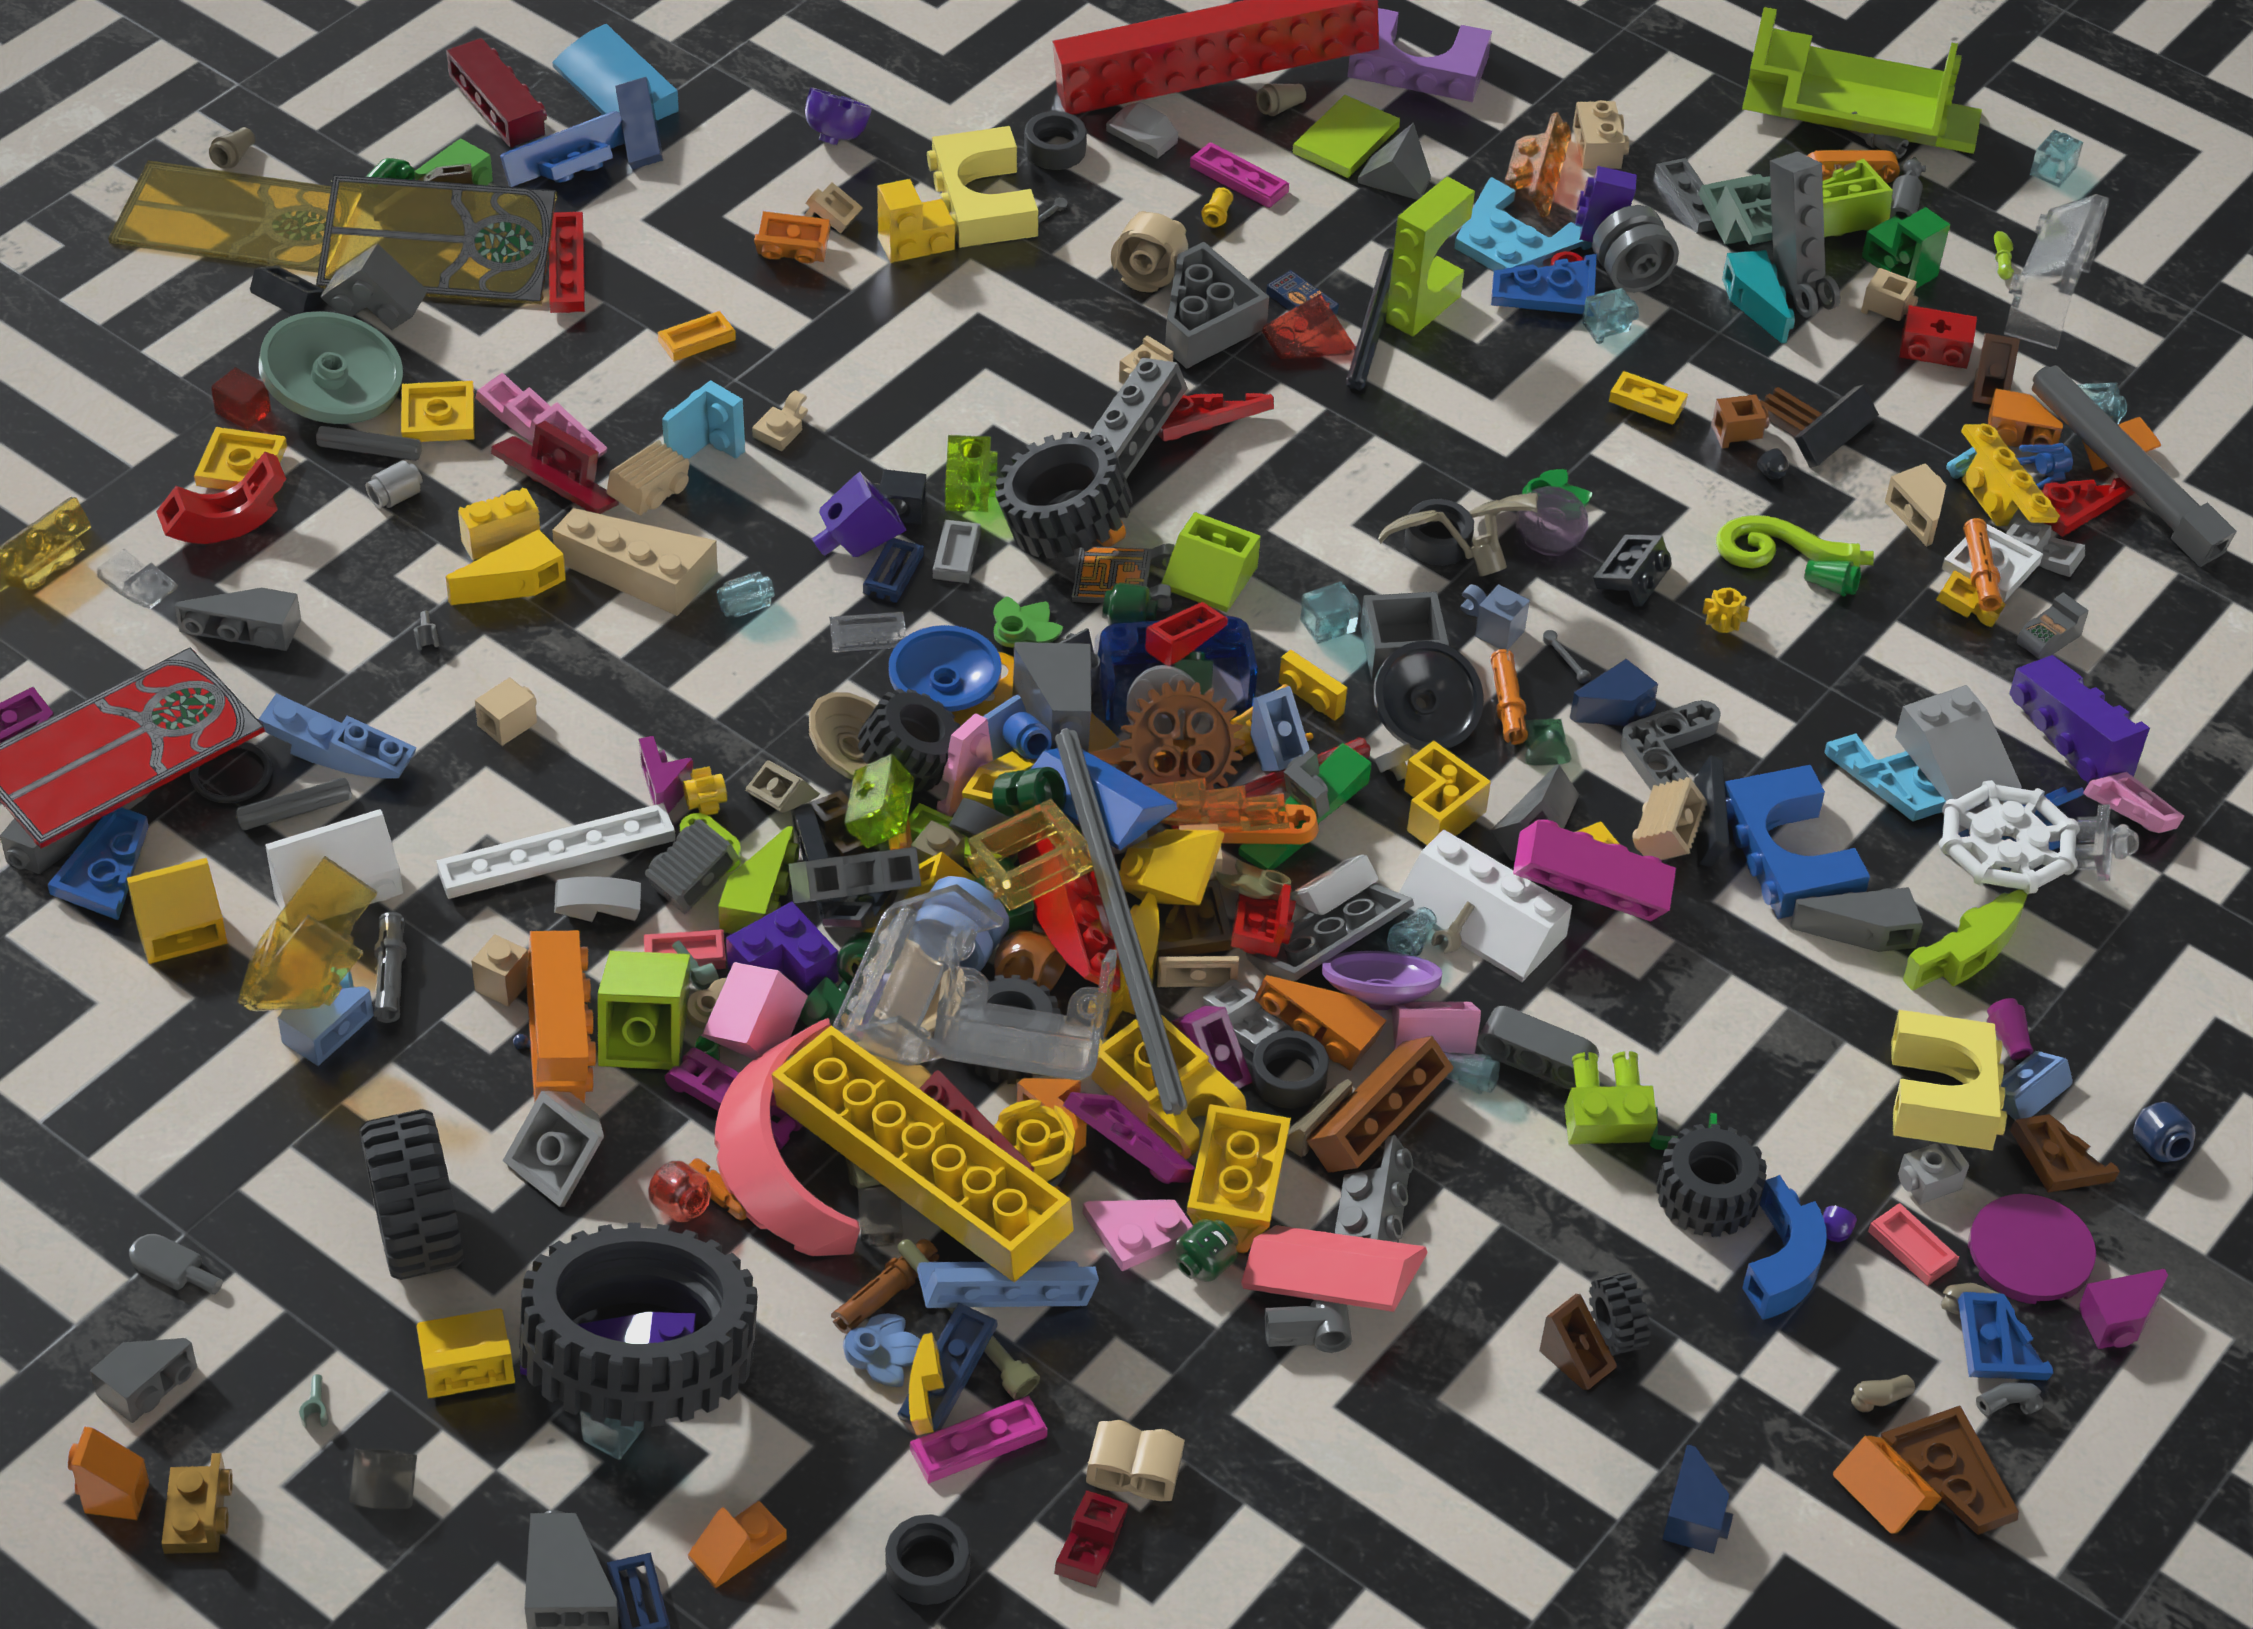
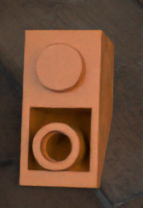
[1988,389,2063,448]
[68,1427,150,1520]

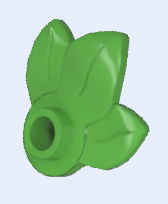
[993,596,1063,647]

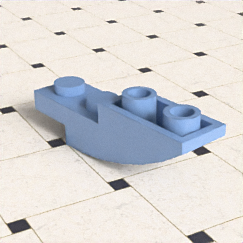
[258,693,416,778]

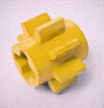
[1702,588,1750,633]
[683,766,727,815]

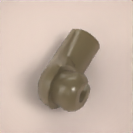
[1941,1283,1998,1315]

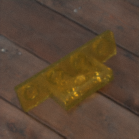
[0,497,91,592]

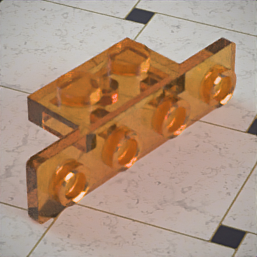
[1505,112,1571,217]

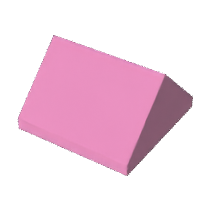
[701,962,808,1060]
[1391,1001,1481,1054]

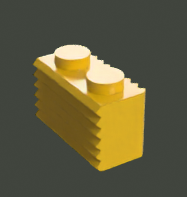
[458,488,541,560]

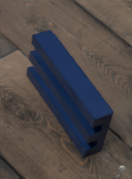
[863,538,924,603]
[607,1552,670,1629]

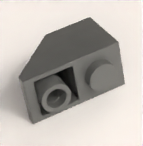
[90,1338,197,1423]

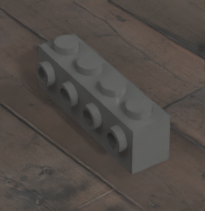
[1090,358,1188,479]

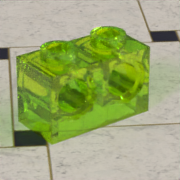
[945,435,998,512]

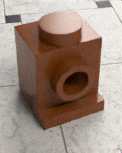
[1711,394,1769,448]

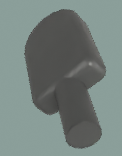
[129,1234,223,1295]

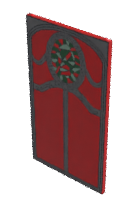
[0,647,265,849]

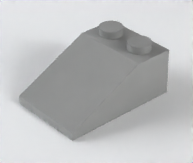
[1895,685,2022,809]

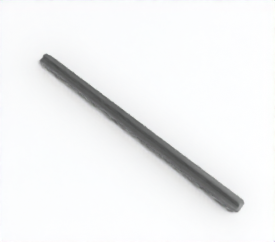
[1055,728,1187,1116]

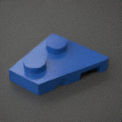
[1958,1292,2053,1380]

